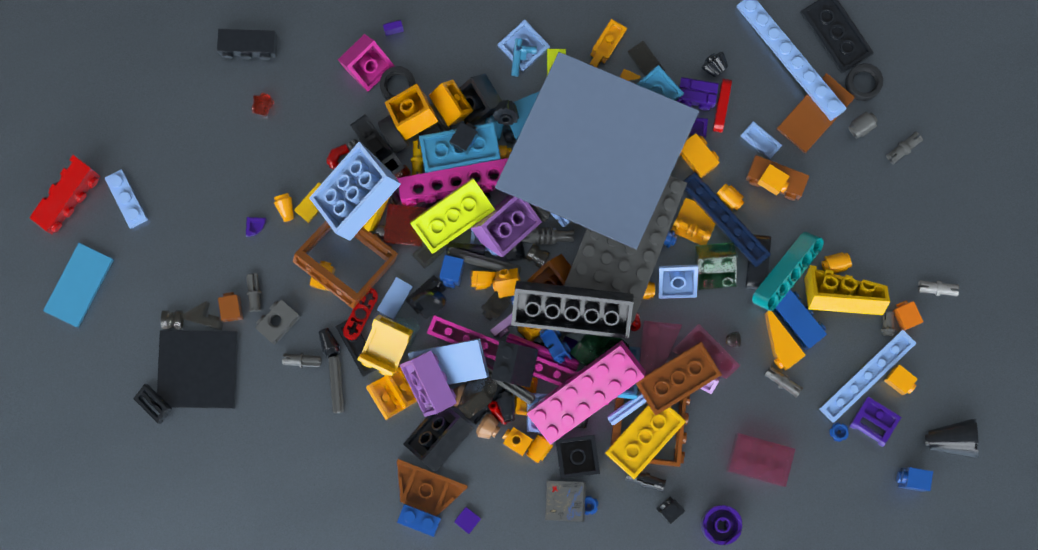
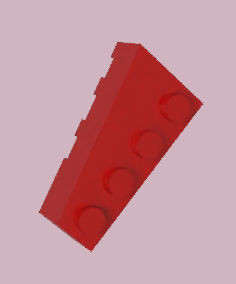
[29,155,100,235]

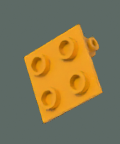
[671,198,715,247]

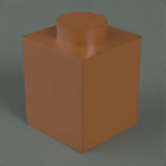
[218,292,243,322]

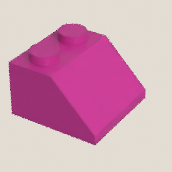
[338,34,395,91]

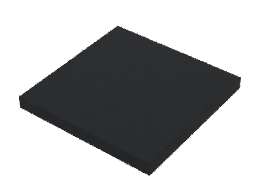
[157,330,238,409]

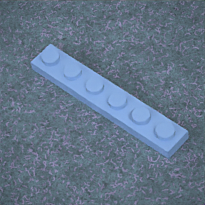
[819,330,917,423]

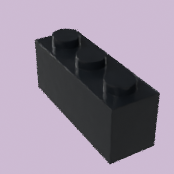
[217,29,277,60]

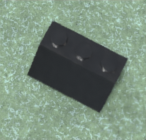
[403,407,474,472]

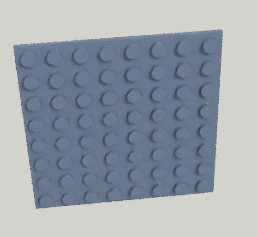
[495,52,699,250]

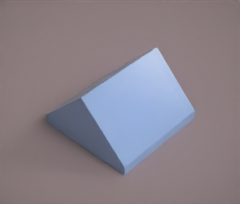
[657,265,698,299]

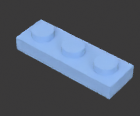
[105,169,148,229]

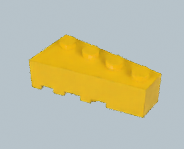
[804,265,890,315]

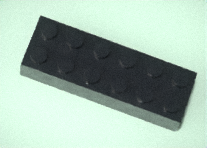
[511,281,634,339]

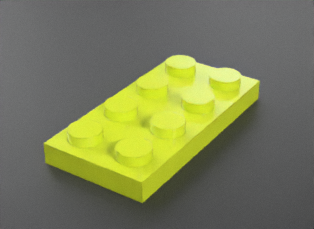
[410,178,495,254]

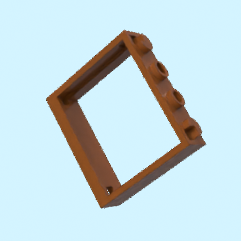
[293,221,398,309]
[609,389,690,467]

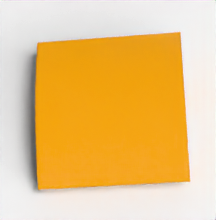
[366,367,417,420]

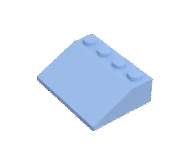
[309,142,401,240]

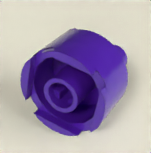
[700,505,742,545]

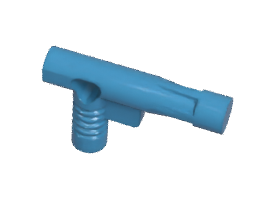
[511,38,537,77]

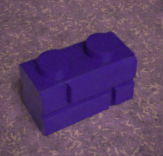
[677,77,719,111]

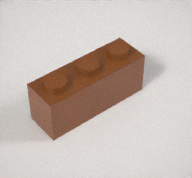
[745,155,809,201]

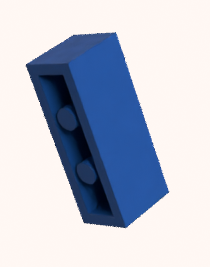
[774,289,827,350]

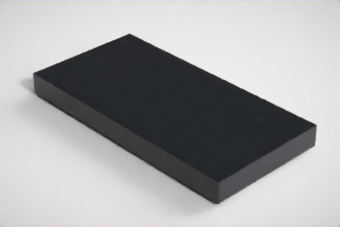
[800,0,874,74]

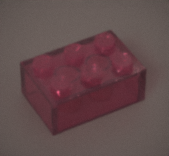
[726,433,795,487]

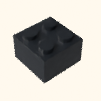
[555,435,600,479]

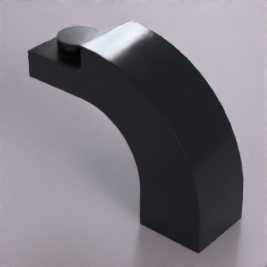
[350,114,405,175]

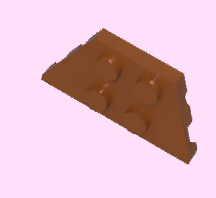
[397,459,468,516]

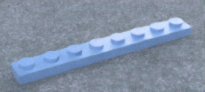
[736,0,847,121]

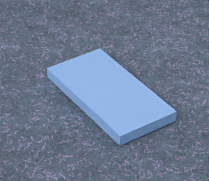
[408,339,489,385]

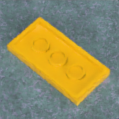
[605,405,686,479]

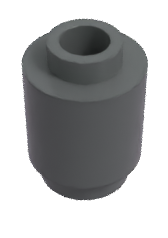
[848,111,878,139]

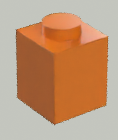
[892,300,923,331]

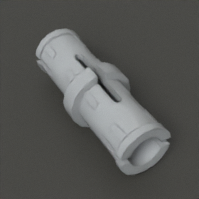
[918,280,959,297]

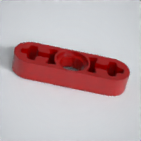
[713,78,732,133]
[343,288,378,340]

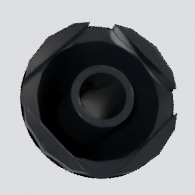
[925,419,979,458]

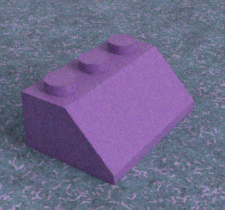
[471,195,542,257]
[400,351,457,417]

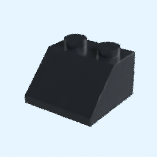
[459,73,502,126]
[491,341,539,388]

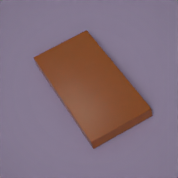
[777,73,855,154]
[635,342,722,416]

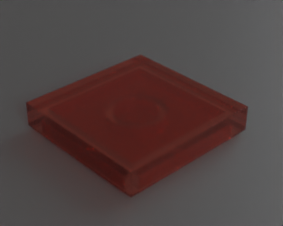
[384,204,426,246]

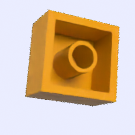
[384,83,438,140]

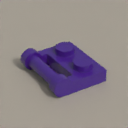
[849,397,902,447]

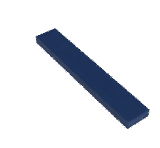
[683,172,771,267]

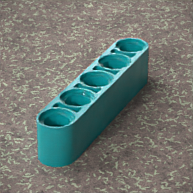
[752,232,824,311]

